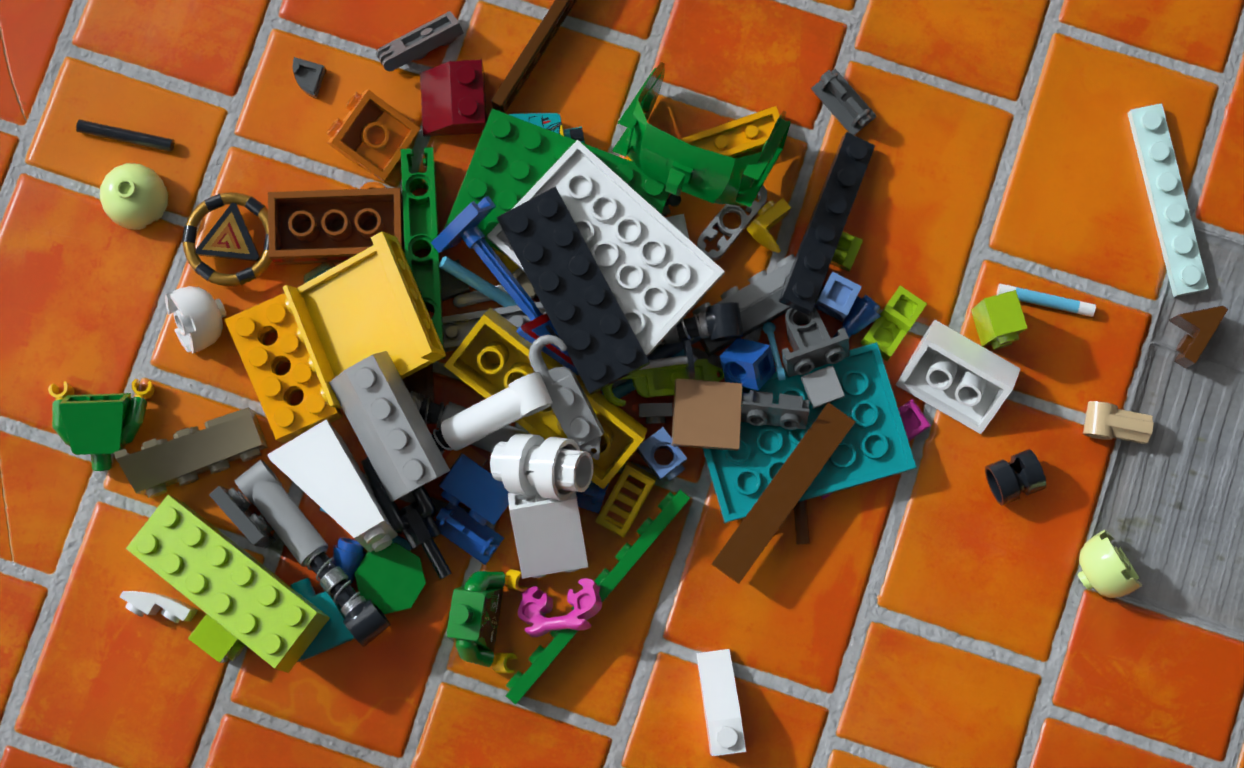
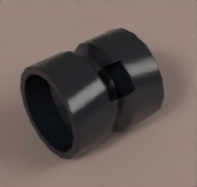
[985,449,1047,506]

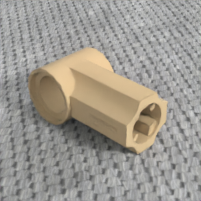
[1083,401,1154,444]

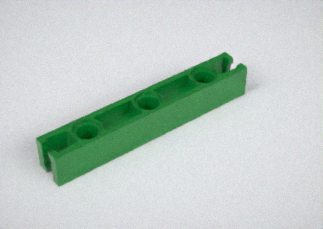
[401,147,445,359]

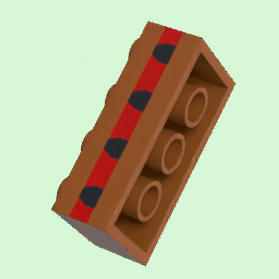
[268,188,405,265]

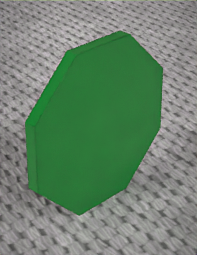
[354,543,426,614]

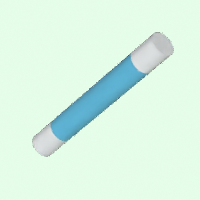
[997,284,1096,317]

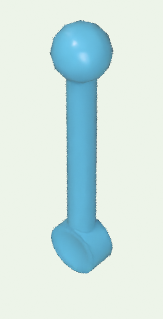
[763,322,785,381]

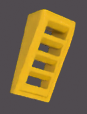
[595,462,657,538]

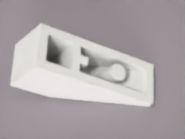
[696,649,746,756]

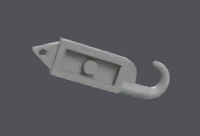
[529,335,604,460]

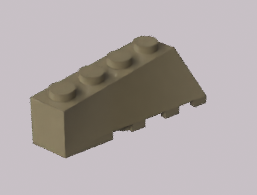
[114,407,268,498]

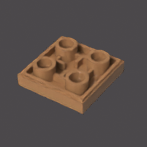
[671,378,742,451]

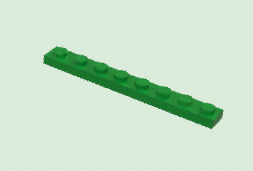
[506,490,690,705]

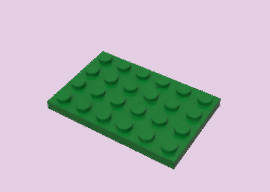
[444,109,670,254]

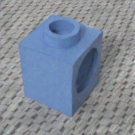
[814,272,862,322]
[636,427,687,481]

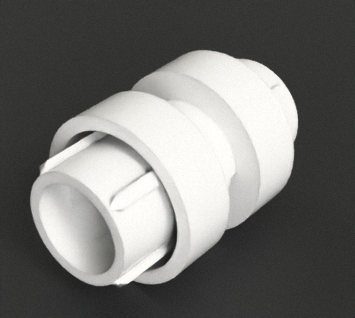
[490,433,593,500]

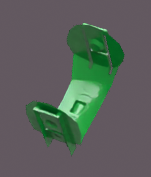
[612,62,791,207]

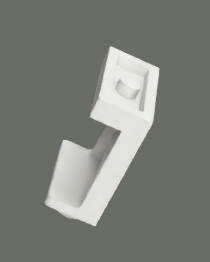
[508,491,588,579]

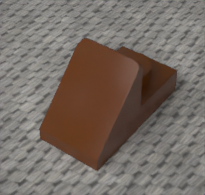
[1169,306,1228,368]

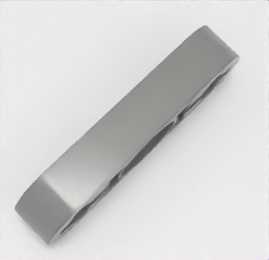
[697,185,767,261]

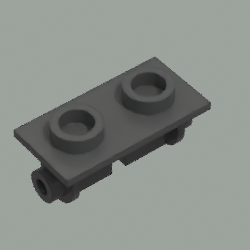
[811,68,877,135]
[741,390,809,430]

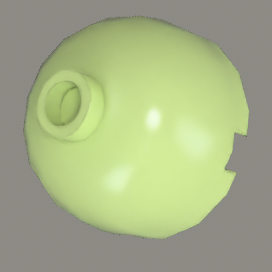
[100,163,168,230]
[1078,530,1142,598]

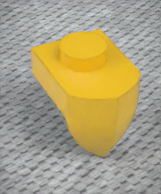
[747,198,791,253]

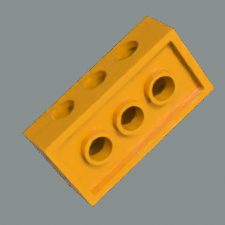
[224,293,343,444]

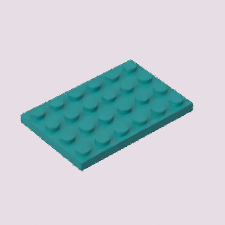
[702,342,917,524]

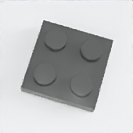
[209,486,276,548]

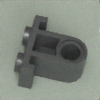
[782,307,850,378]

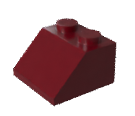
[420,59,487,137]

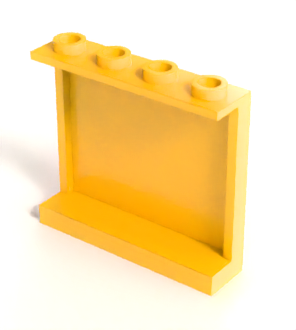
[283,231,446,409]

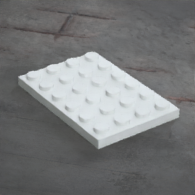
[487,140,725,357]

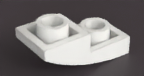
[120,591,198,623]

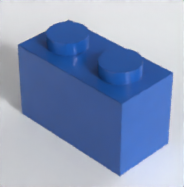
[438,453,510,526]

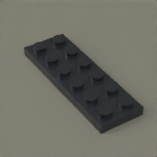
[496,186,650,395]

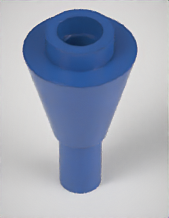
[833,295,881,338]

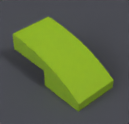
[860,285,927,361]

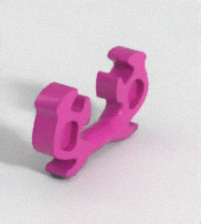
[518,578,602,637]

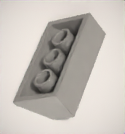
[329,351,450,502]

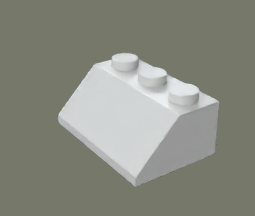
[896,319,1020,434]

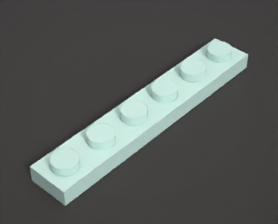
[1127,103,1209,298]

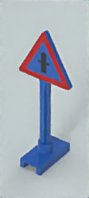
[431,196,579,376]

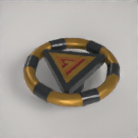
[182,192,272,286]

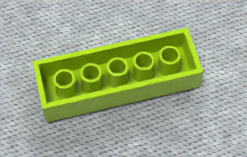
[126,495,330,673]

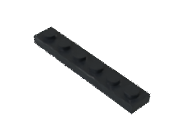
[778,132,875,315]

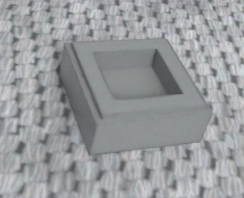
[801,365,845,409]

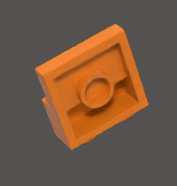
[327,89,421,181]

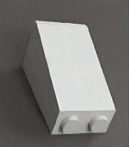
[268,420,398,553]

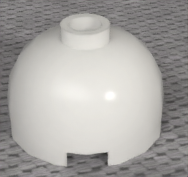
[165,286,226,354]

